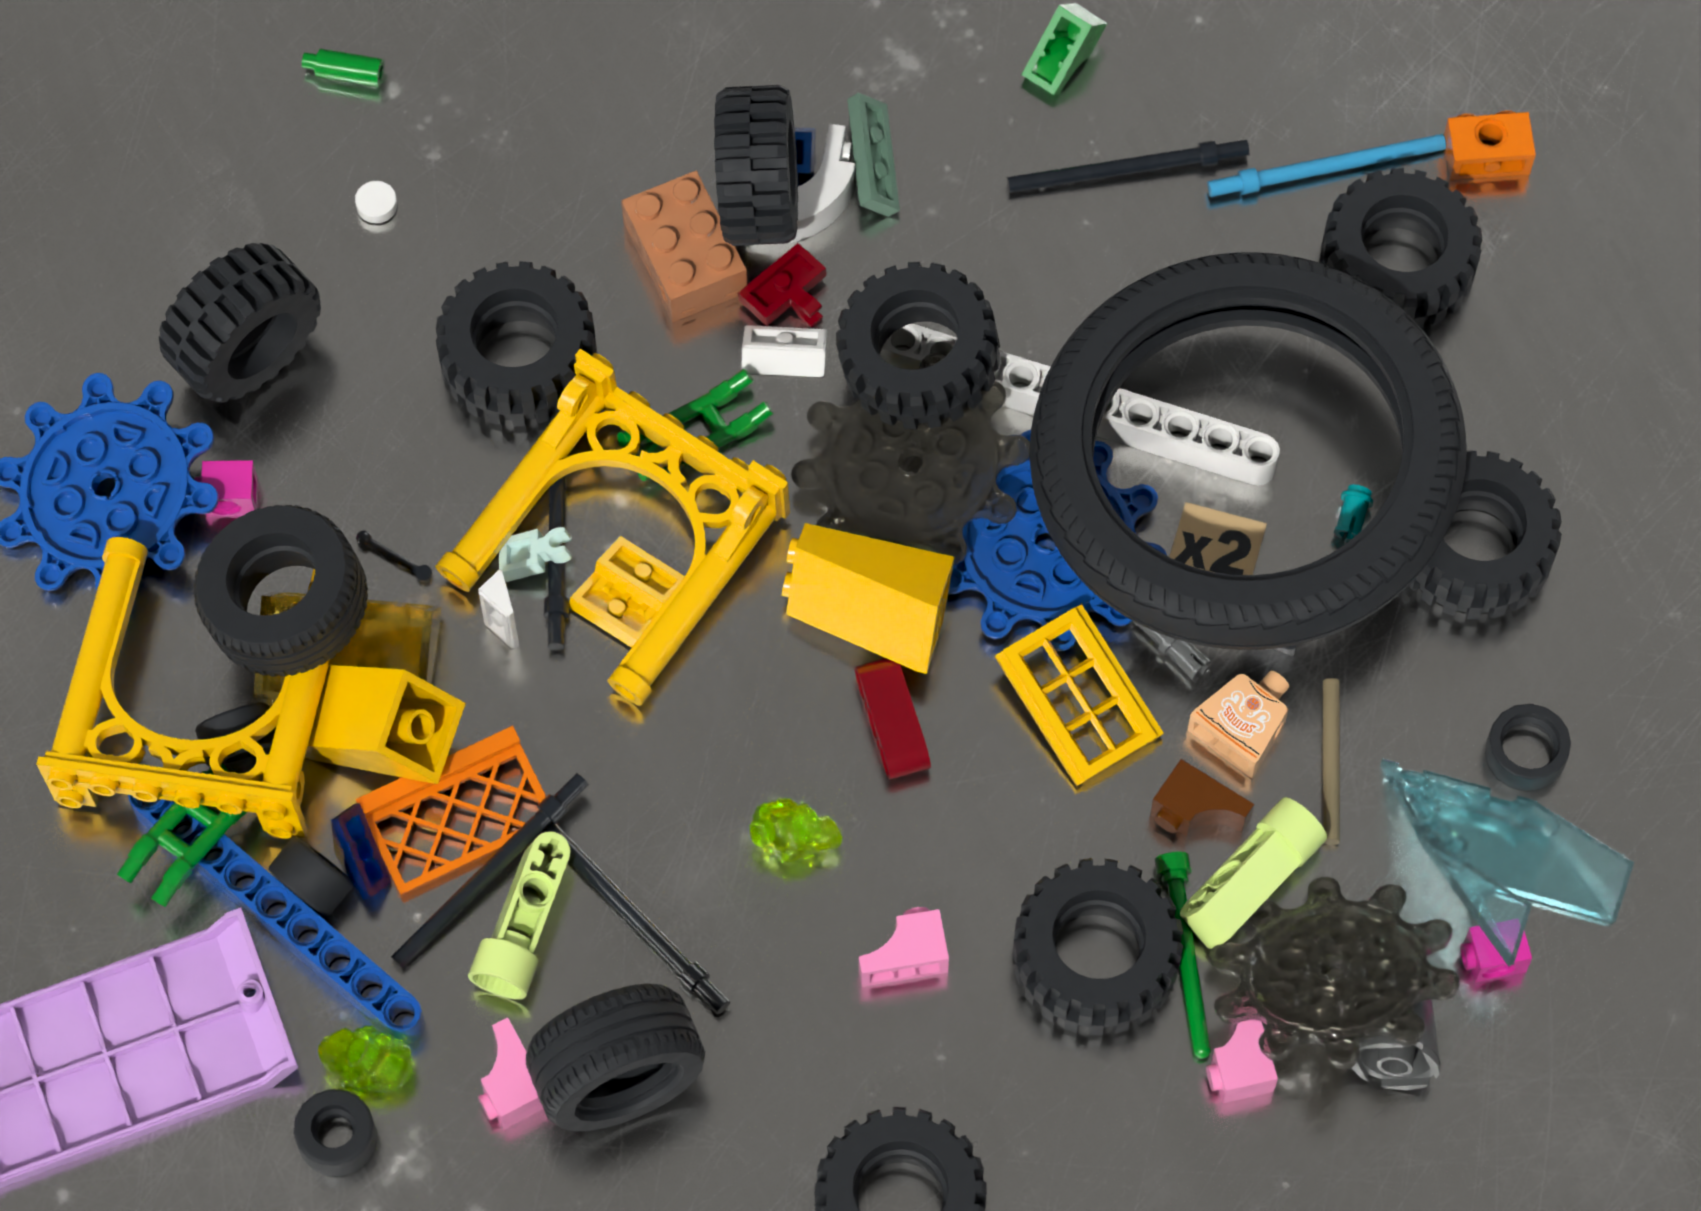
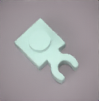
[499,527,572,582]

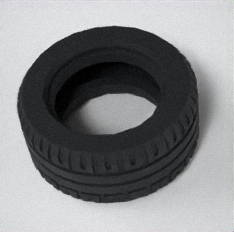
[525,983,705,1131]

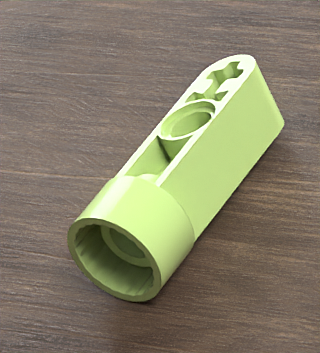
[1180,797,1327,949]
[468,832,570,999]

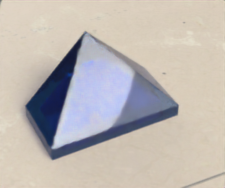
[331,803,392,900]

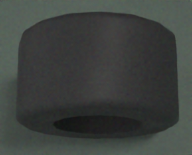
[195,702,276,767]
[269,837,354,916]
[293,1089,377,1176]

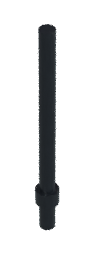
[1007,139,1249,193]
[544,415,569,650]
[391,773,589,969]
[542,823,730,1014]

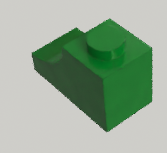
[1021,3,1108,96]

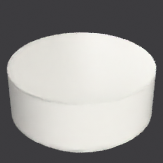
[355,181,397,224]

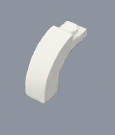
[785,124,856,244]

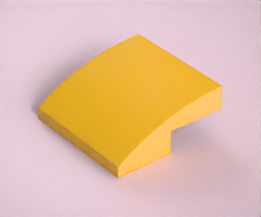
[569,536,685,648]

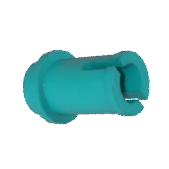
[1334,484,1374,541]

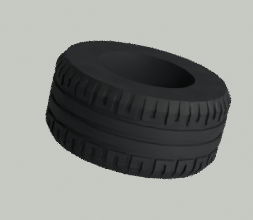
[193,505,368,676]

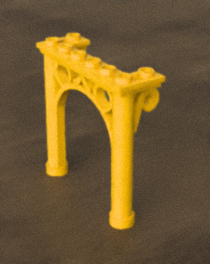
[435,349,790,706]
[36,537,330,839]

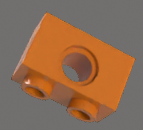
[1444,110,1536,181]

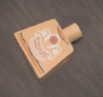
[1188,671,1289,779]

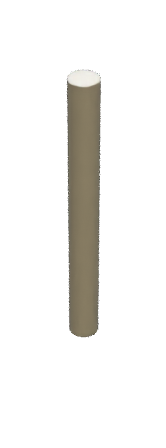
[1323,678,1340,845]

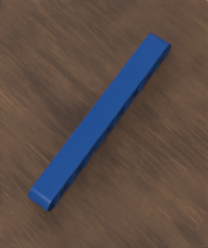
[128,795,426,1044]

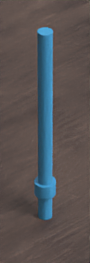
[1207,134,1446,197]

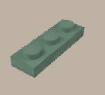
[847,92,900,217]

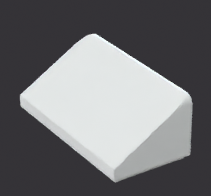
[742,325,827,377]
[478,570,519,649]

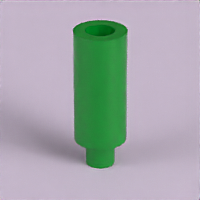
[302,48,385,88]

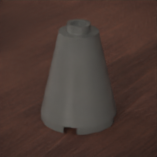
[1350,962,1441,1090]

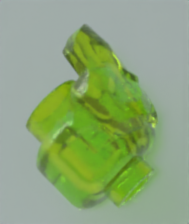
[749,798,843,864]
[318,1025,412,1094]

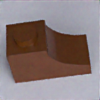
[1150,759,1255,837]

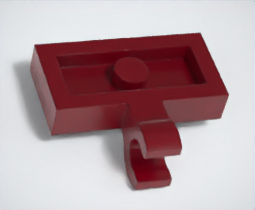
[738,243,827,328]

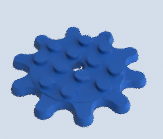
[0,373,219,591]
[928,429,1167,651]

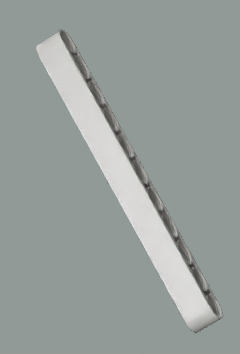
[880,323,1280,486]

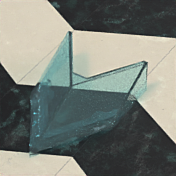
[1380,758,1634,966]

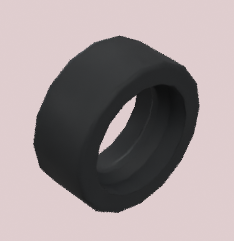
[1485,703,1571,791]

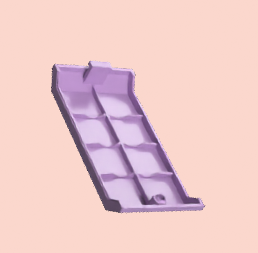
[0,908,298,1188]

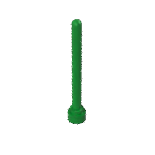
[1154,852,1211,1059]

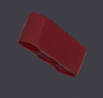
[854,658,931,780]

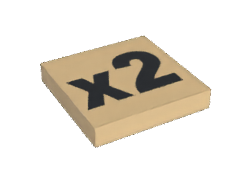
[1169,502,1267,575]

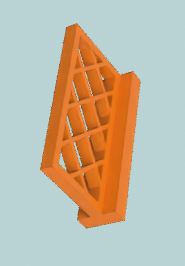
[355,726,558,897]

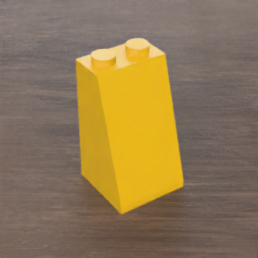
[782,523,955,674]
[305,665,466,784]

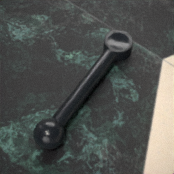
[356,530,432,583]

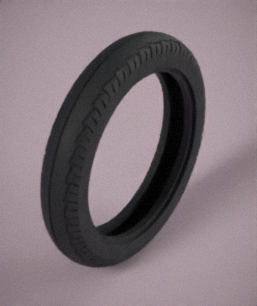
[1030,252,1467,650]

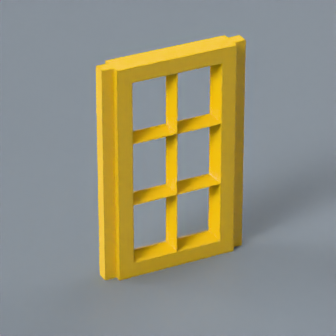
[995,604,1164,787]

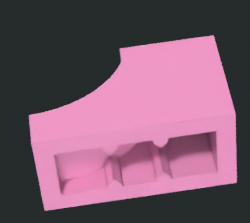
[859,907,949,987]
[1206,996,1278,1103]
[478,1017,543,1130]

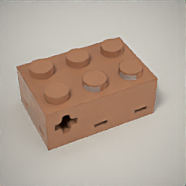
[621,170,747,323]

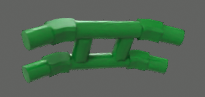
[617,368,774,481]
[117,763,248,907]

